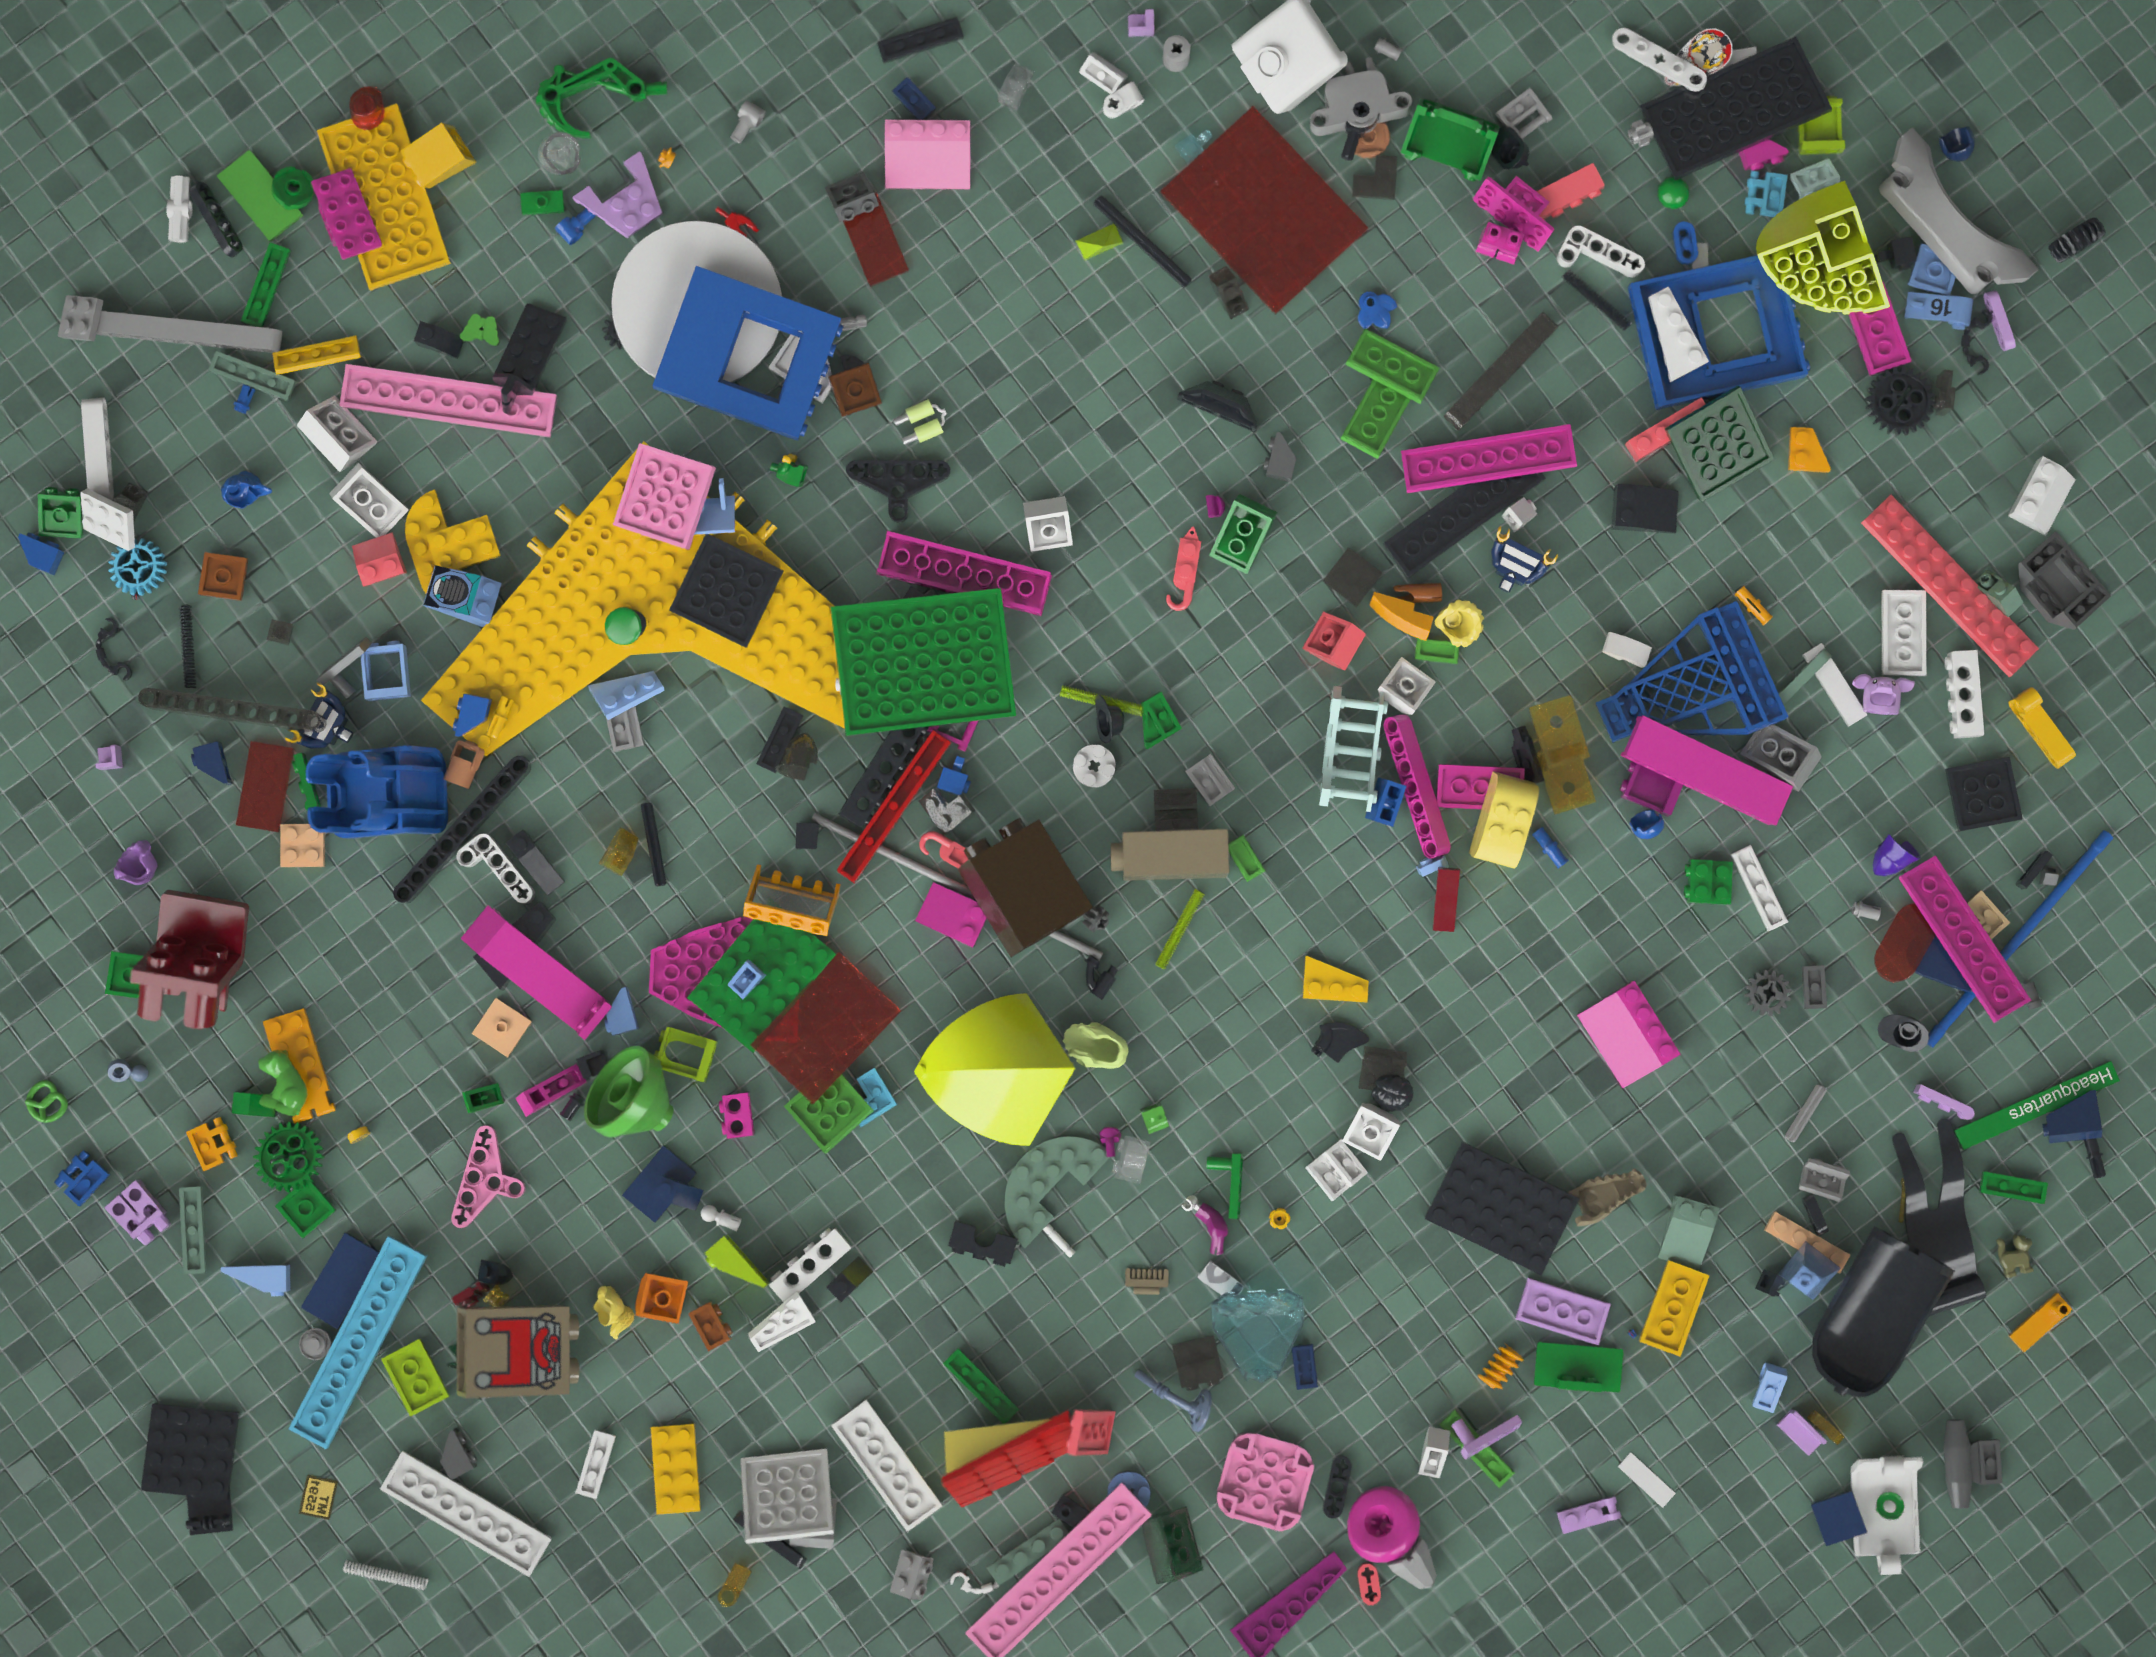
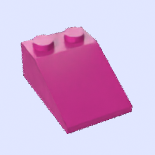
[915,882,987,948]

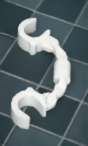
[951,1572,999,1594]

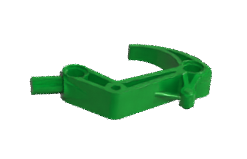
[535,58,668,139]

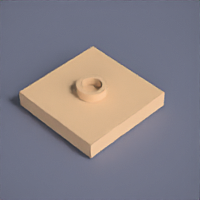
[472,998,532,1057]

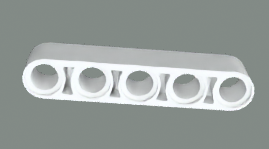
[81,397,114,500]

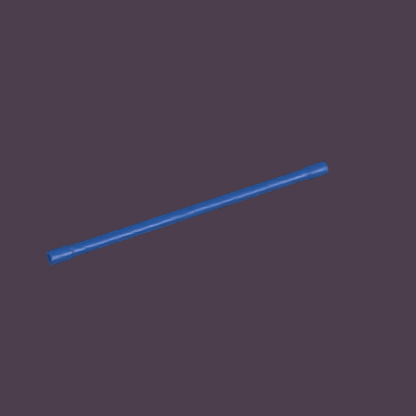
[1927,830,2113,1048]

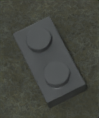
[1802,965,1827,1009]

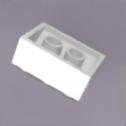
[297,396,377,472]
[2008,456,2076,536]

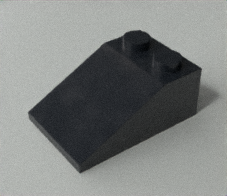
[1612,484,1678,534]

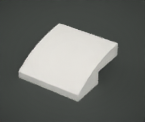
[1305,1139,1368,1201]

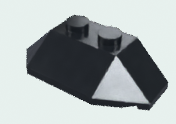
[1177,380,1258,433]

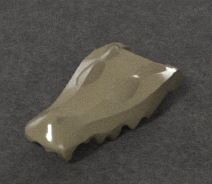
[1568,1168,1647,1226]

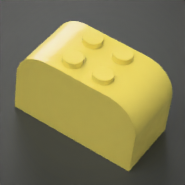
[1469,771,1539,868]

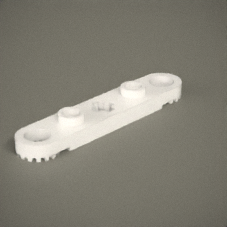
[1613,28,1707,92]

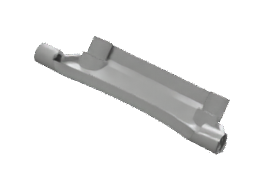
[1879,127,2039,294]

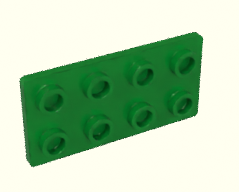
[1534,1342,1623,1392]

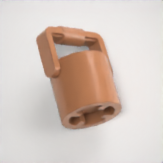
[443,740,484,789]

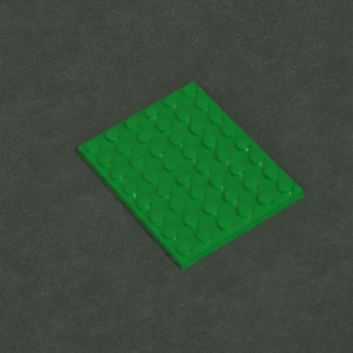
[830,588,1016,736]

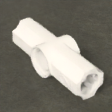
[167,176,192,243]

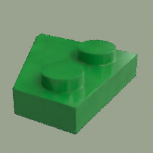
[1141,691,1182,749]

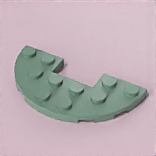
[1005,1137,1110,1248]

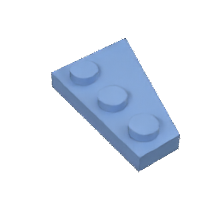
[588,671,665,720]

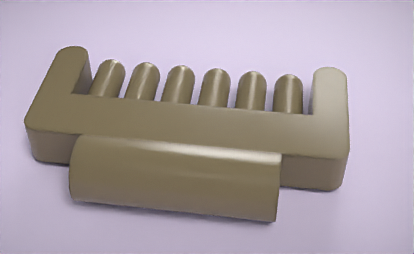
[1125,1268,1169,1295]

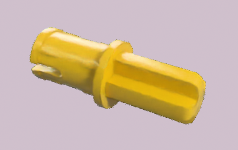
[486,695,514,739]

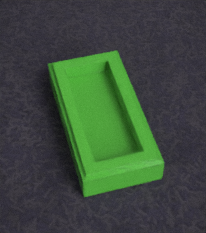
[1414,638,1459,664]
[1228,835,1265,882]

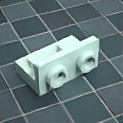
[1790,158,1840,199]

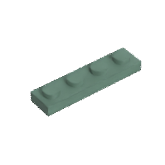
[208,351,297,401]
[179,1186,207,1274]
[987,1518,1068,1586]

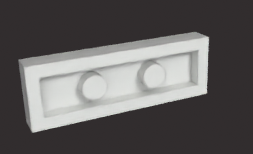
[576,1429,616,1499]

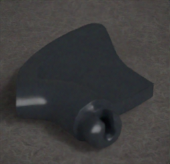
[1311,1022,1369,1063]

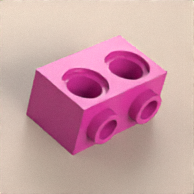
[719,1093,755,1139]

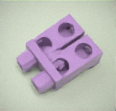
[105,1179,171,1245]

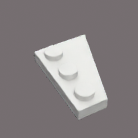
[748,1291,816,1352]

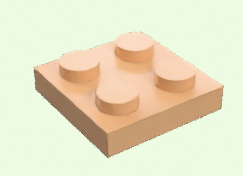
[280,824,325,867]

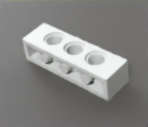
[1945,650,1984,739]
[769,1228,852,1302]

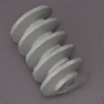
[1163,35,1190,72]

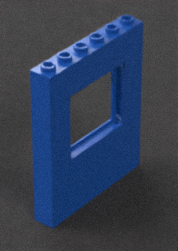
[1627,255,1810,410]
[652,266,844,441]

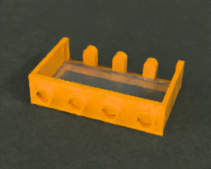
[743,864,841,936]

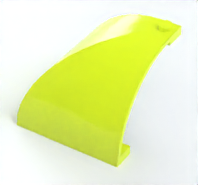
[914,993,1075,1146]

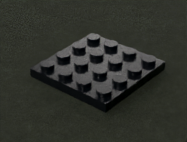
[669,534,784,648]
[141,1403,240,1500]

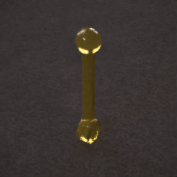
[1899,1178,1905,1223]

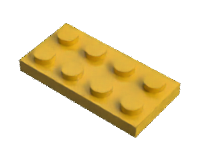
[1639,1260,1710,1357]
[651,1423,701,1514]

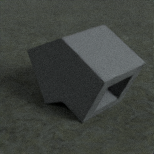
[2039,866,2059,886]

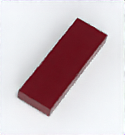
[1432,867,1460,932]

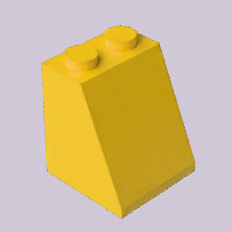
[401,123,476,189]

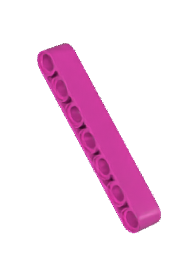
[1383,714,1451,858]

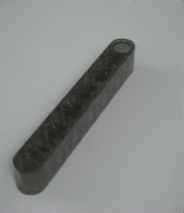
[1443,312,1559,431]

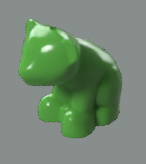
[258,1050,307,1116]

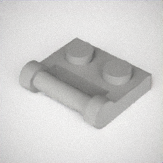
[1495,88,1552,140]

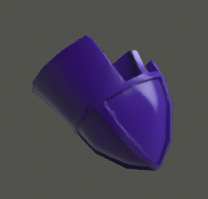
[1873,834,1921,876]

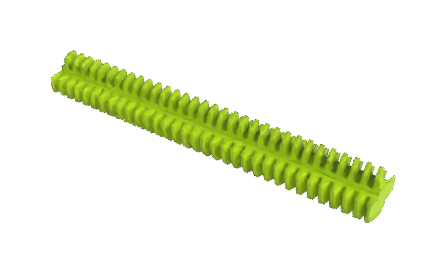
[1060,685,1142,716]
[1155,889,1205,970]

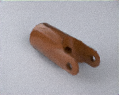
[1393,583,1442,603]

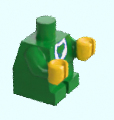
[770,454,808,487]

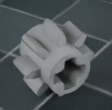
[1628,119,1654,148]

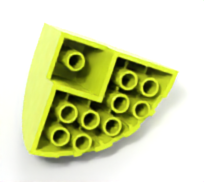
[1756,181,1890,314]

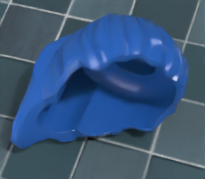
[221,471,272,509]

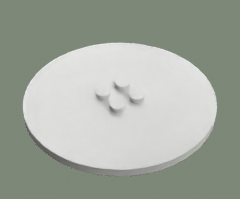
[612,221,782,383]

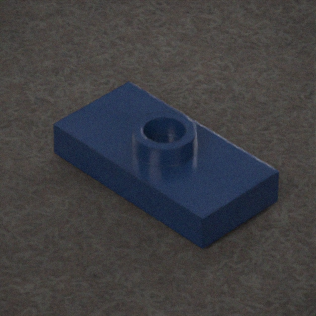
[1291,1344,1318,1390]

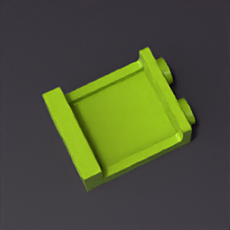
[1798,95,1845,155]

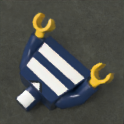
[1491,526,1558,593]
[285,682,354,749]

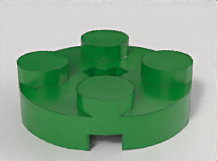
[271,167,314,210]

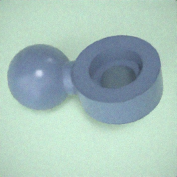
[108,1059,148,1082]

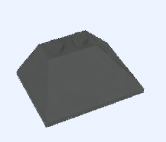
[2018,531,2111,630]

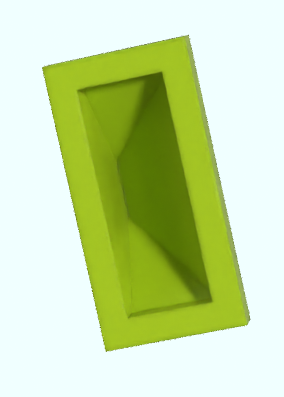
[1076,223,1123,260]

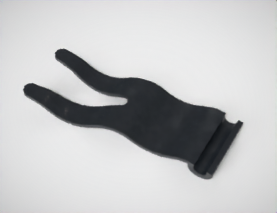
[1892,1119,1986,1316]

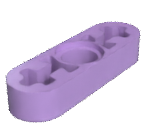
[1984,290,2015,351]

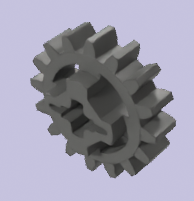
[1744,970,1792,1016]

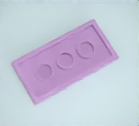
[1515,1278,1611,1345]

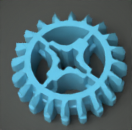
[108,538,167,596]

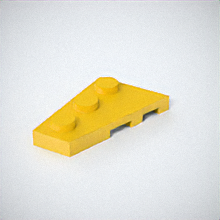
[1303,955,1369,1003]

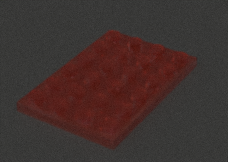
[750,952,901,1105]

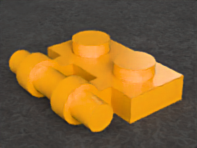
[186,1117,238,1171]

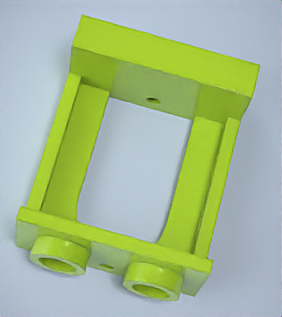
[654,1027,718,1083]

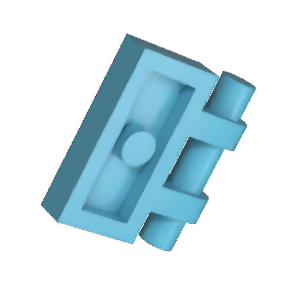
[1744,171,1788,217]

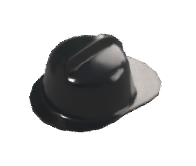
[1491,126,1530,169]
[1095,695,1124,744]
[1878,1014,1929,1052]

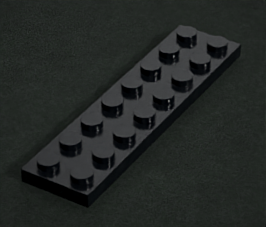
[1383,472,1546,578]

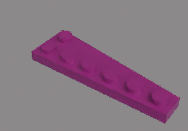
[1230,1551,1347,1657]

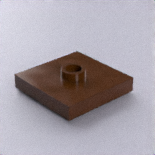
[828,363,882,417]

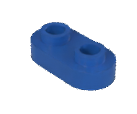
[1673,222,1698,265]

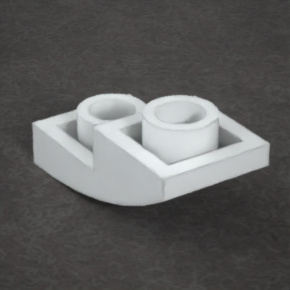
[1602,632,1652,668]

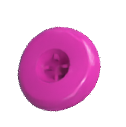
[1347,1486,1420,1563]

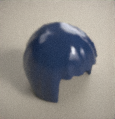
[1939,126,1975,162]

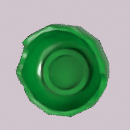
[1658,176,1690,209]

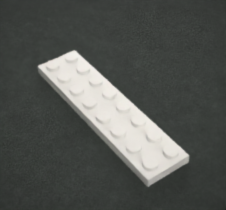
[380,1451,552,1577]

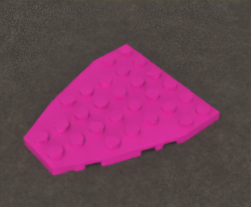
[649,913,803,1042]

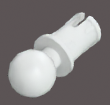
[701,1205,742,1232]

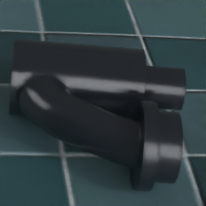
[1084,956,1118,1000]

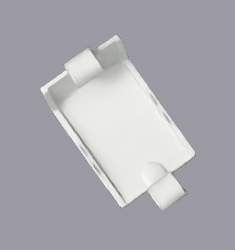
[1851,1456,1923,1575]

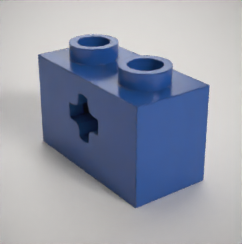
[1365,777,1406,827]

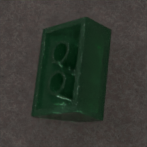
[1141,1507,1203,1584]

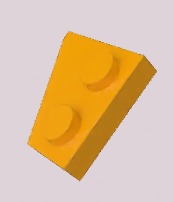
[1788,427,1831,473]

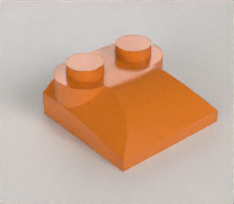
[635,1273,688,1324]

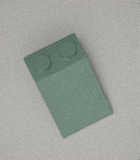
[1657,1196,1720,1270]

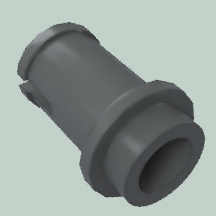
[2022,982,2042,1010]

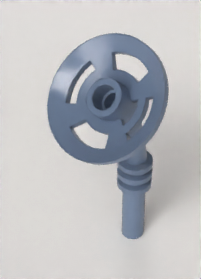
[1135,1370,1212,1432]

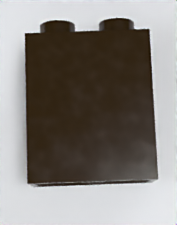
[957,818,1093,957]

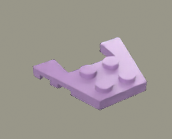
[573,151,662,238]

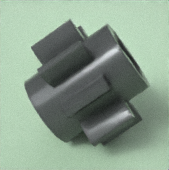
[1082,904,1109,932]

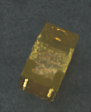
[598,827,639,876]

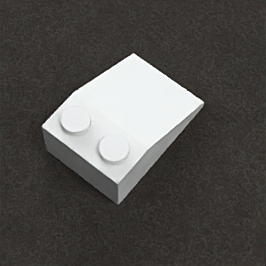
[329,463,409,538]

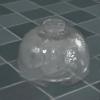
[537,132,581,176]

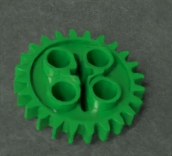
[253,1122,324,1192]

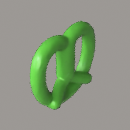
[25,1080,68,1123]

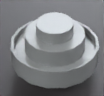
[299,1328,332,1360]

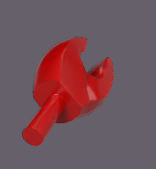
[715,206,759,237]

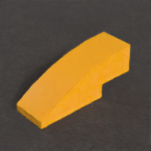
[1370,592,1434,641]

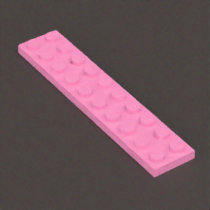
[339,364,557,437]
[965,1483,1152,1657]

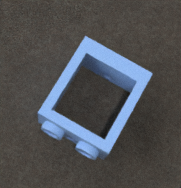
[361,641,411,701]

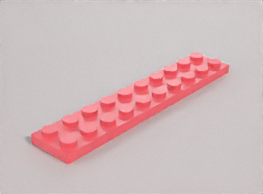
[1861,495,2039,677]

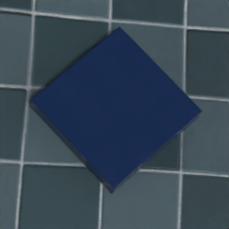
[1811,1491,1868,1546]

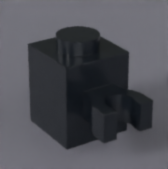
[1874,236,1917,271]

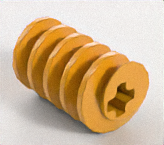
[1477,1343,1524,1391]

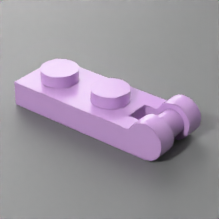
[1913,1085,1974,1120]
[1557,1496,1621,1534]

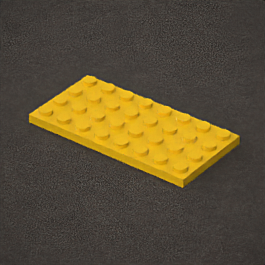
[317,104,451,291]

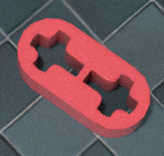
[1357,1563,1381,1605]

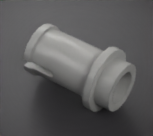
[1374,38,1402,61]
[1852,901,1881,921]

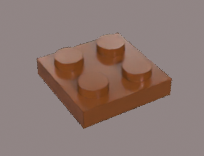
[198,552,248,601]

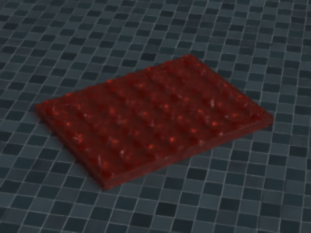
[1160,106,1369,315]

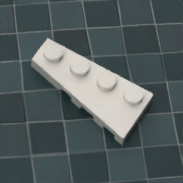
[1649,287,1709,382]

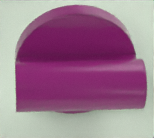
[1206,495,1225,518]

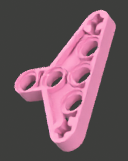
[451,1125,526,1228]

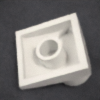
[1378,657,1436,715]
[1342,1103,1401,1161]

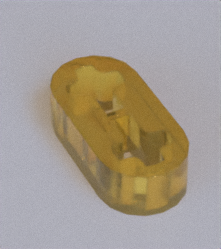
[1807,1410,1845,1445]

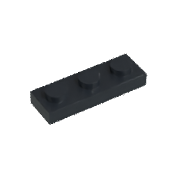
[756,707,804,774]

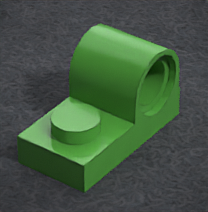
[1140,1103,1169,1134]

